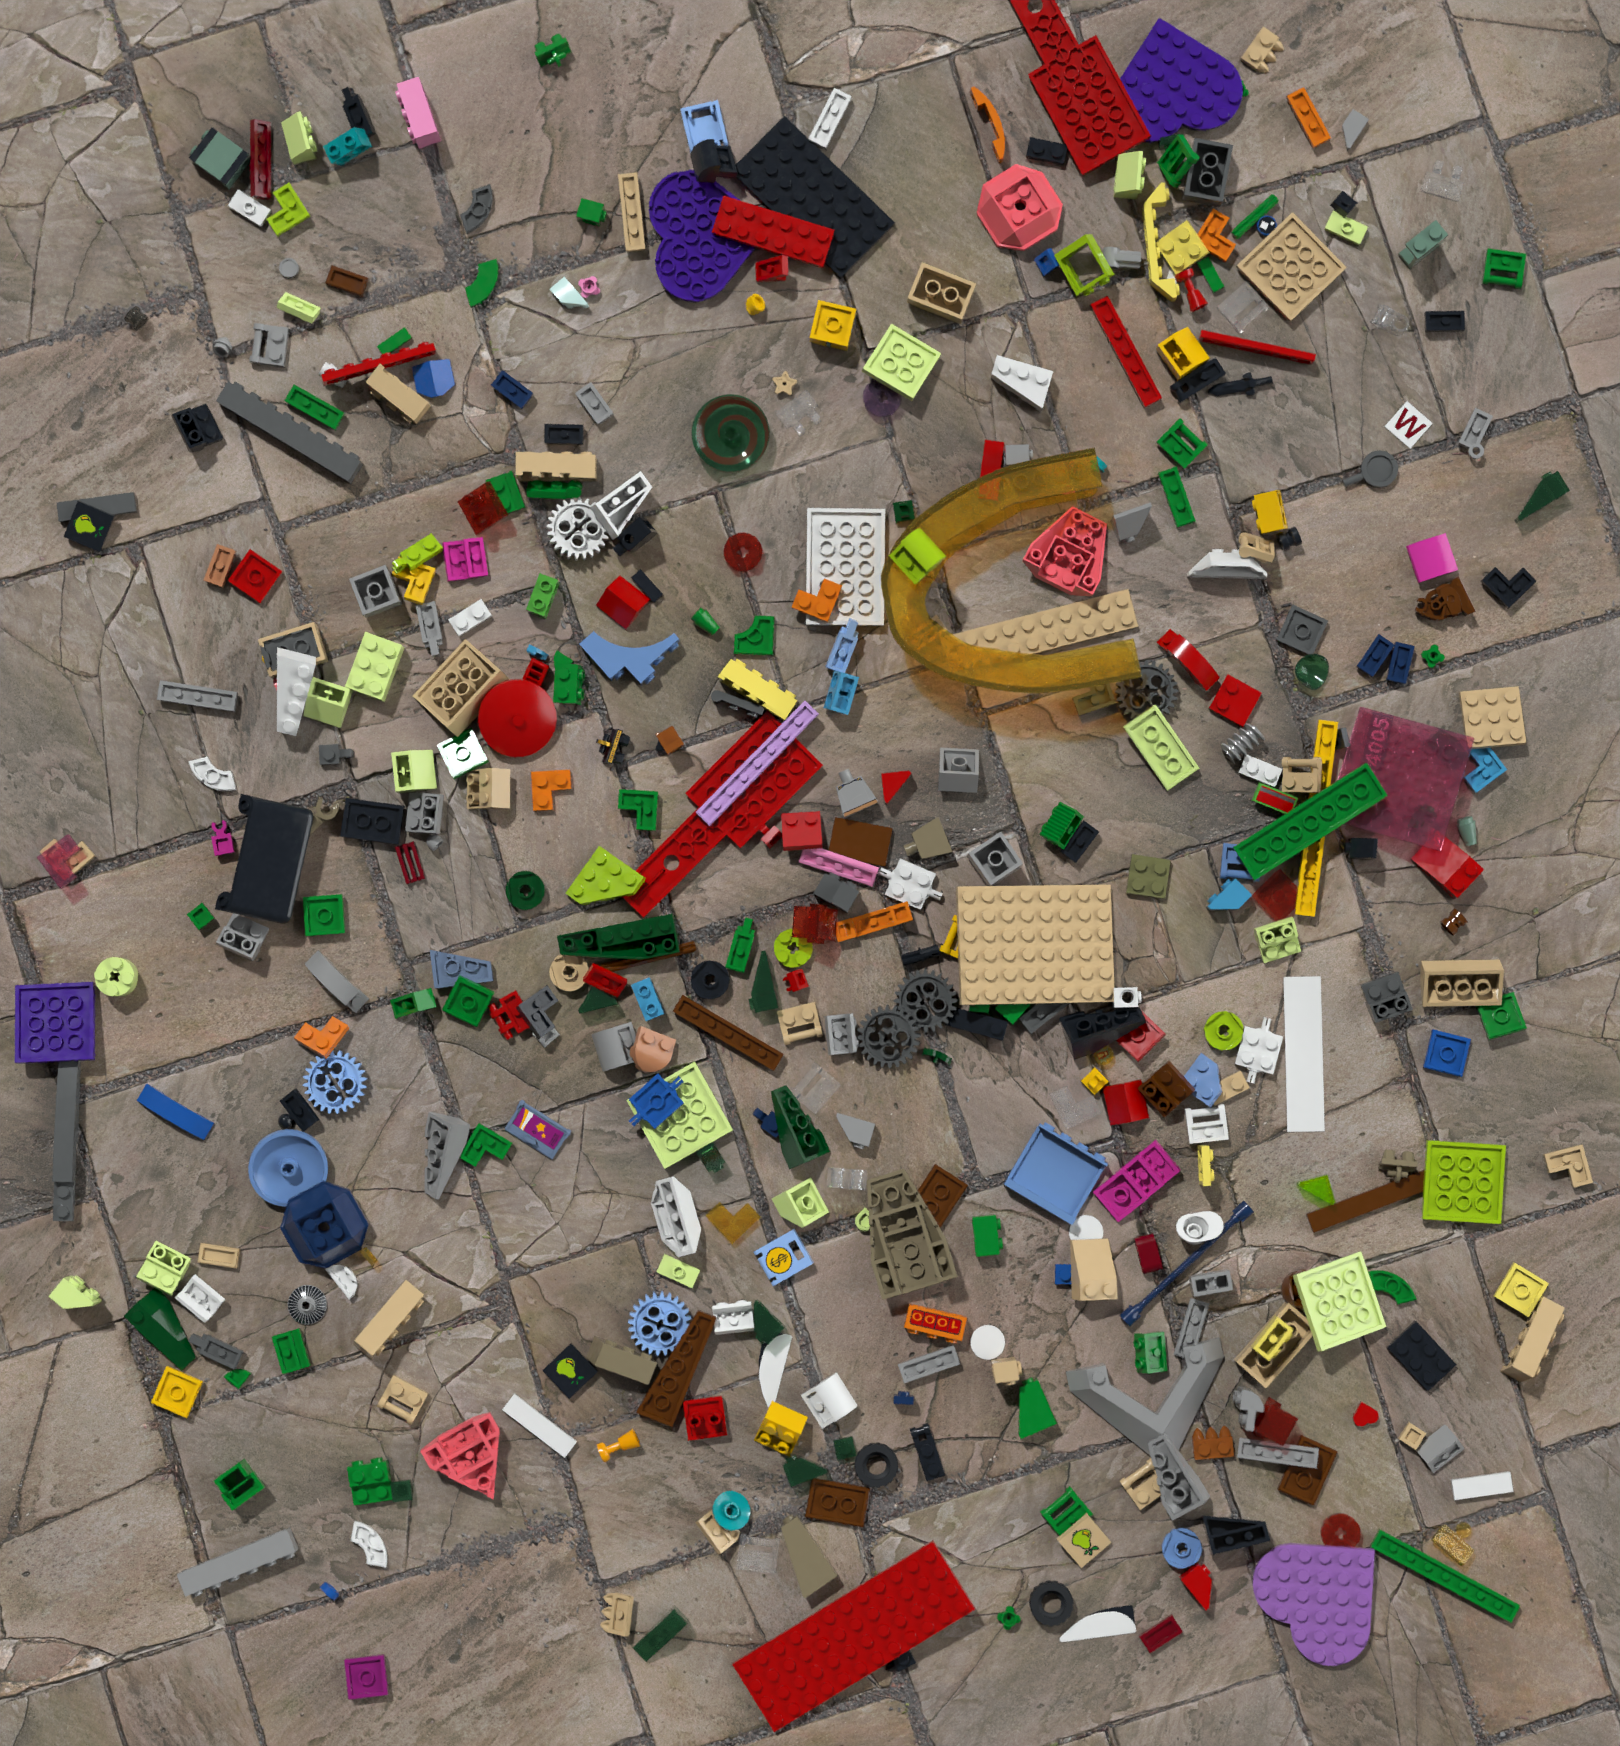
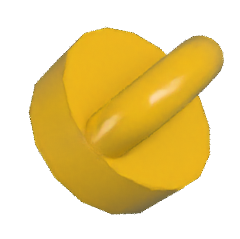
[746,294,765,316]

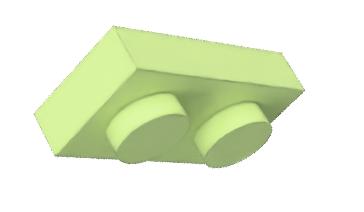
[276,292,321,323]

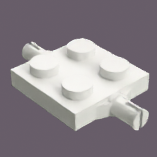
[878,858,943,910]
[1235,1017,1283,1083]

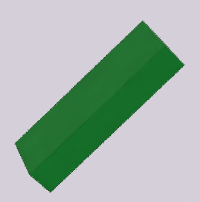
[1197,257,1225,293]
[377,327,412,354]

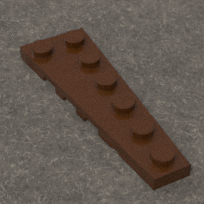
[636,1310,717,1427]

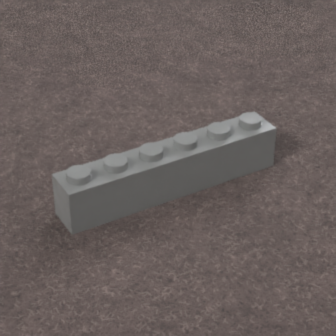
[177,1527,299,1598]

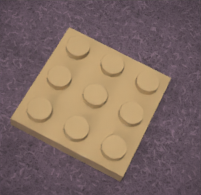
[1459,686,1526,750]

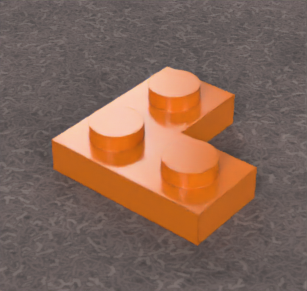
[1198,208,1236,263]
[791,578,842,623]
[531,770,572,811]
[294,1016,349,1059]

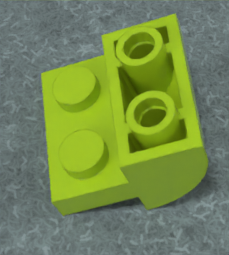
[889,528,947,585]

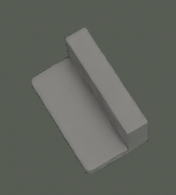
[1416,1425,1464,1473]

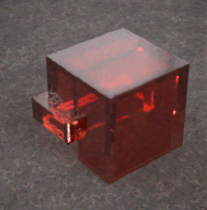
[792,904,838,944]
[1250,1397,1298,1446]

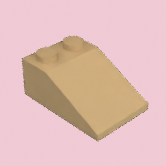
[1070,1238,1117,1301]

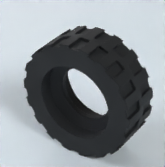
[855,1442,898,1488]
[1029,1580,1074,1626]

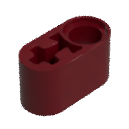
[1134,1233,1163,1274]

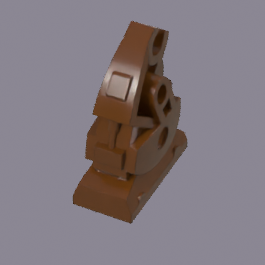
[1414,576,1475,621]

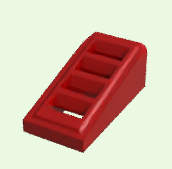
[522,658,551,686]

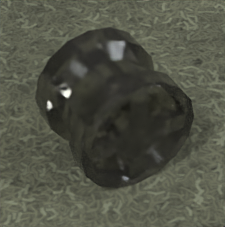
[124,306,149,331]

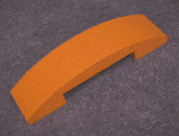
[970,87,1005,164]
[833,901,913,942]

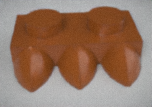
[1192,1425,1234,1460]

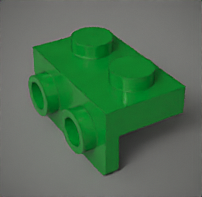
[553,664,585,705]

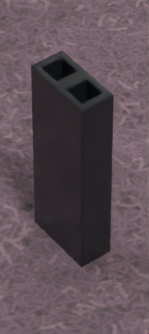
[631,569,663,603]

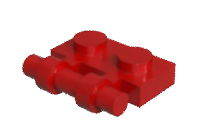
[488,990,530,1040]

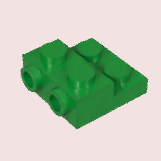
[347,1457,394,1506]

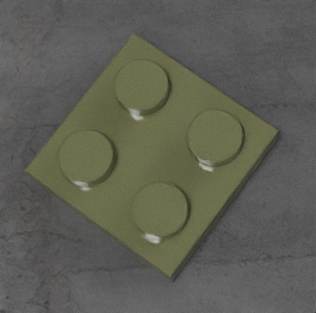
[1126,854,1171,899]

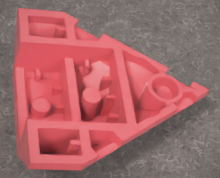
[420,1412,500,1500]

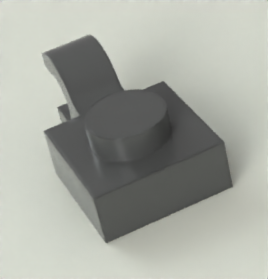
[319,744,354,765]

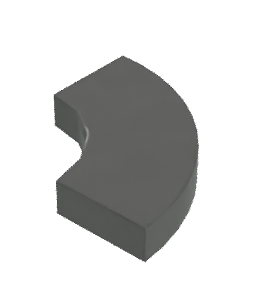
[460,184,493,234]

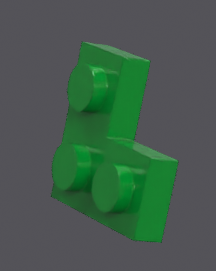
[618,789,658,831]
[459,1123,513,1167]

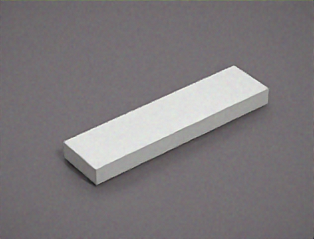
[502,1394,577,1458]

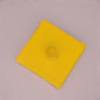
[151,1366,203,1418]

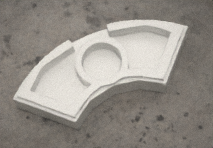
[188,757,236,791]

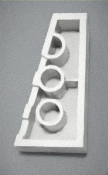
[277,647,316,736]

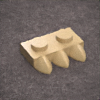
[1240,27,1284,73]
[695,1509,740,1555]
[600,1593,634,1636]

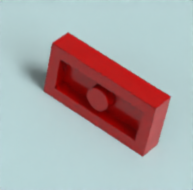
[583,963,627,998]

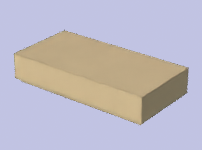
[197,1243,240,1268]

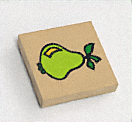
[1057,1513,1111,1568]

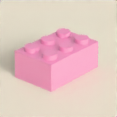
[395,76,441,149]

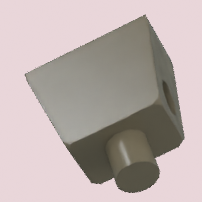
[903,817,953,860]

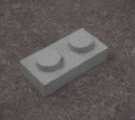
[575,382,614,425]

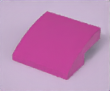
[1406,533,1458,583]
[442,537,488,582]

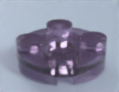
[863,380,902,417]

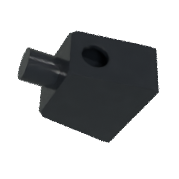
[613,517,658,557]

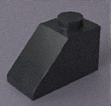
[1344,838,1378,860]

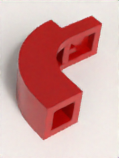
[1156,629,1220,691]

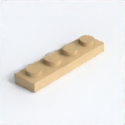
[618,172,645,252]

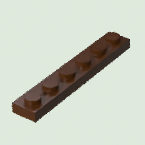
[672,995,784,1071]

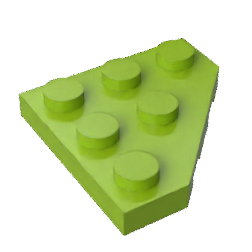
[565,846,646,906]

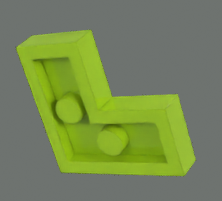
[267,183,311,236]

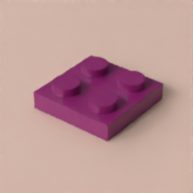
[344,1654,389,1700]

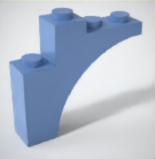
[579,631,680,685]

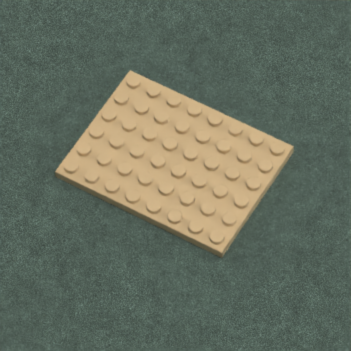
[956,885,1114,1005]

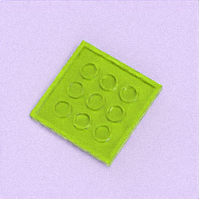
[1421,1140,1506,1224]

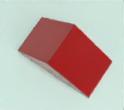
[881,770,912,804]

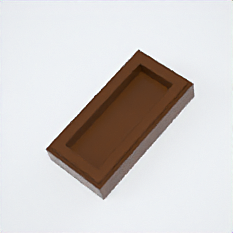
[325,265,369,297]

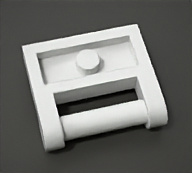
[1185,1104,1229,1144]

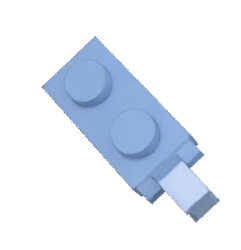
[825,618,858,673]

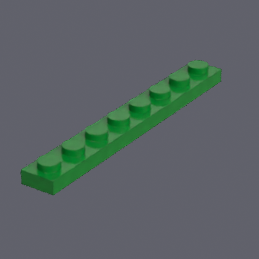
[1370,1529,1521,1623]

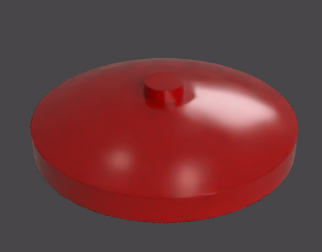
[478,679,557,757]

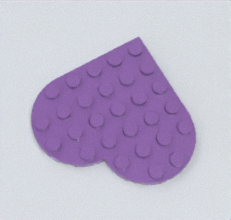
[1252,1543,1375,1666]

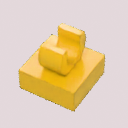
[1081,1067,1109,1095]

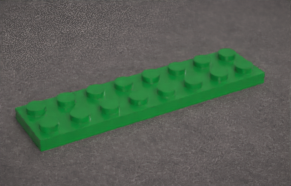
[1233,762,1388,881]

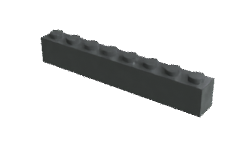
[216,381,363,484]

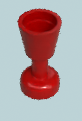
[1175,268,1208,312]

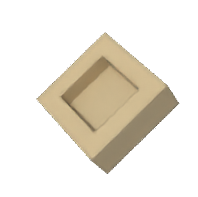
[1398,1422,1426,1450]

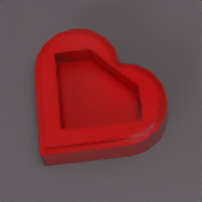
[1352,1401,1379,1426]

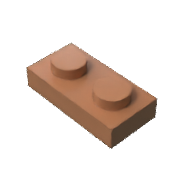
[204,544,237,588]

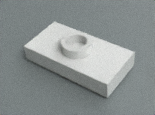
[228,190,272,227]

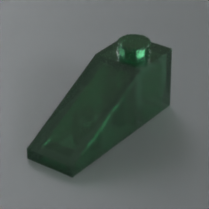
[1514,471,1570,523]
[748,951,778,1013]
[632,1606,689,1662]

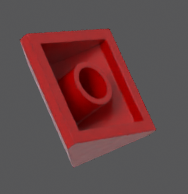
[596,575,651,630]
[1103,1079,1149,1125]

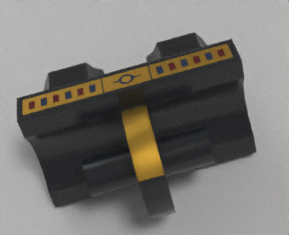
[596,728,630,764]

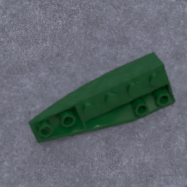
[557,914,680,960]

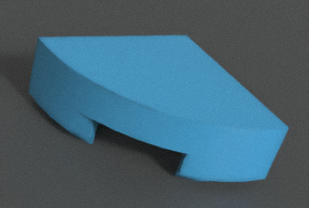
[527,644,548,661]

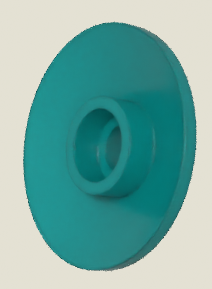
[713,1491,750,1531]

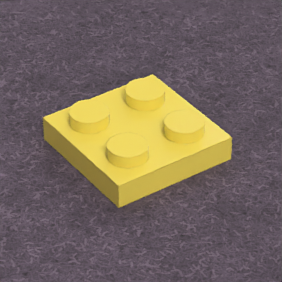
[1155,220,1209,275]
[1197,1145,1214,1186]
[1494,1262,1549,1317]

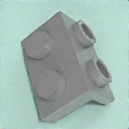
[824,1013,858,1055]

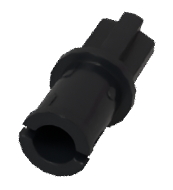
[901,944,941,965]

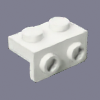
[175,1274,225,1322]
[712,1300,755,1335]

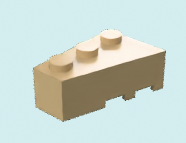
[366,364,430,424]

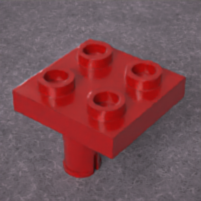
[683,1395,727,1441]

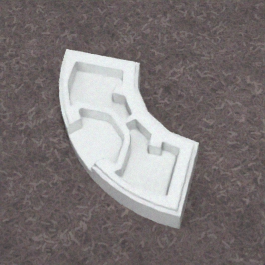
[351,1521,387,1568]

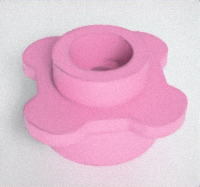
[578,276,600,298]

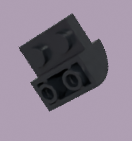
[690,139,737,183]
[172,404,223,452]

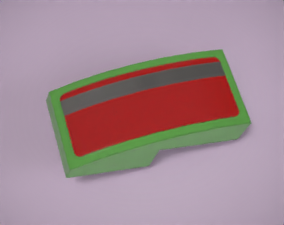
[1252,783,1298,814]

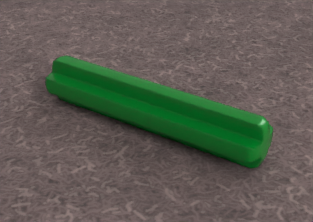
[1231,194,1279,239]

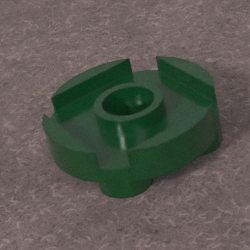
[506,871,545,910]

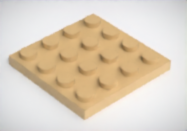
[1236,212,1347,322]

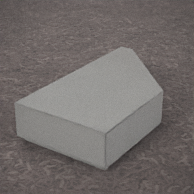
[1341,109,1369,150]

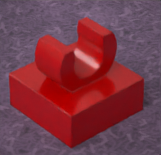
[759,824,782,849]
[783,968,809,992]

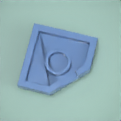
[1184,1053,1222,1108]

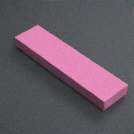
[799,848,879,887]

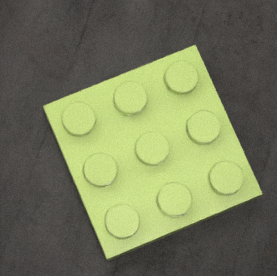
[862,324,941,401]

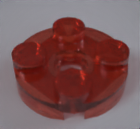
[724,533,763,572]
[1320,1513,1361,1547]

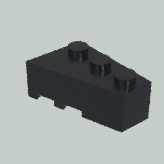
[1201,1516,1270,1555]

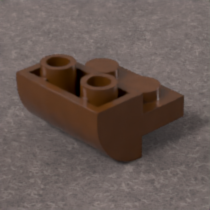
[1138,1061,1196,1117]

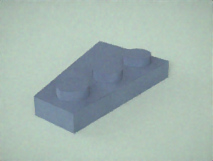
[430,950,493,989]

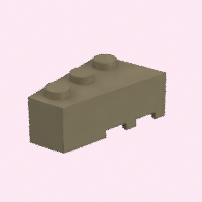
[586,1336,657,1385]

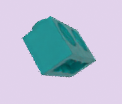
[323,127,372,166]

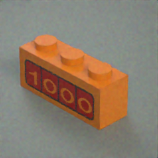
[904,1303,967,1343]

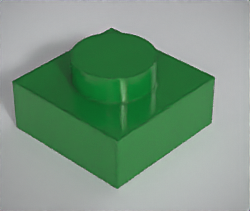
[187,903,215,930]

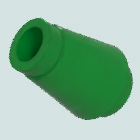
[691,608,720,635]

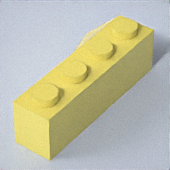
[718,659,797,721]

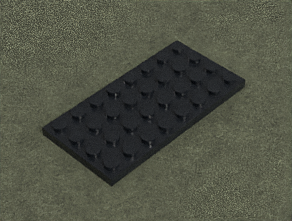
[736,116,895,279]

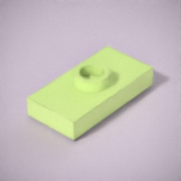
[1324,211,1368,246]
[657,1254,700,1288]

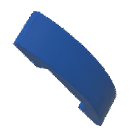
[137,1083,214,1140]

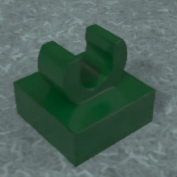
[893,500,915,523]

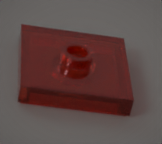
[1251,869,1297,922]

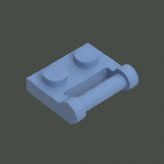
[1220,843,1260,882]

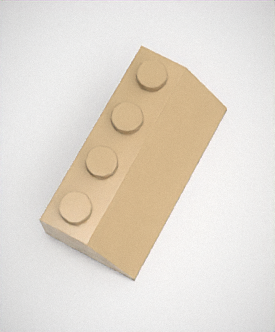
[1420,959,1504,1007]

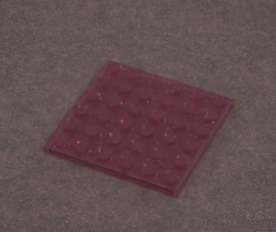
[1337,707,1475,851]

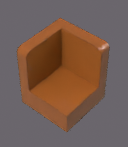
[655,726,685,755]

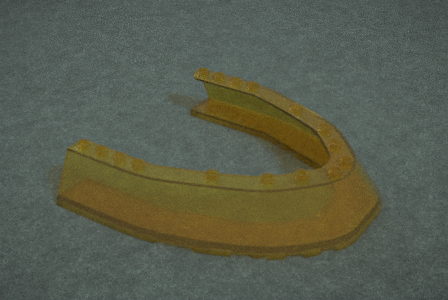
[881,448,1142,693]

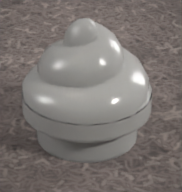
[212,337,232,357]

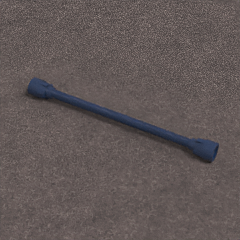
[1119,1201,1254,1327]

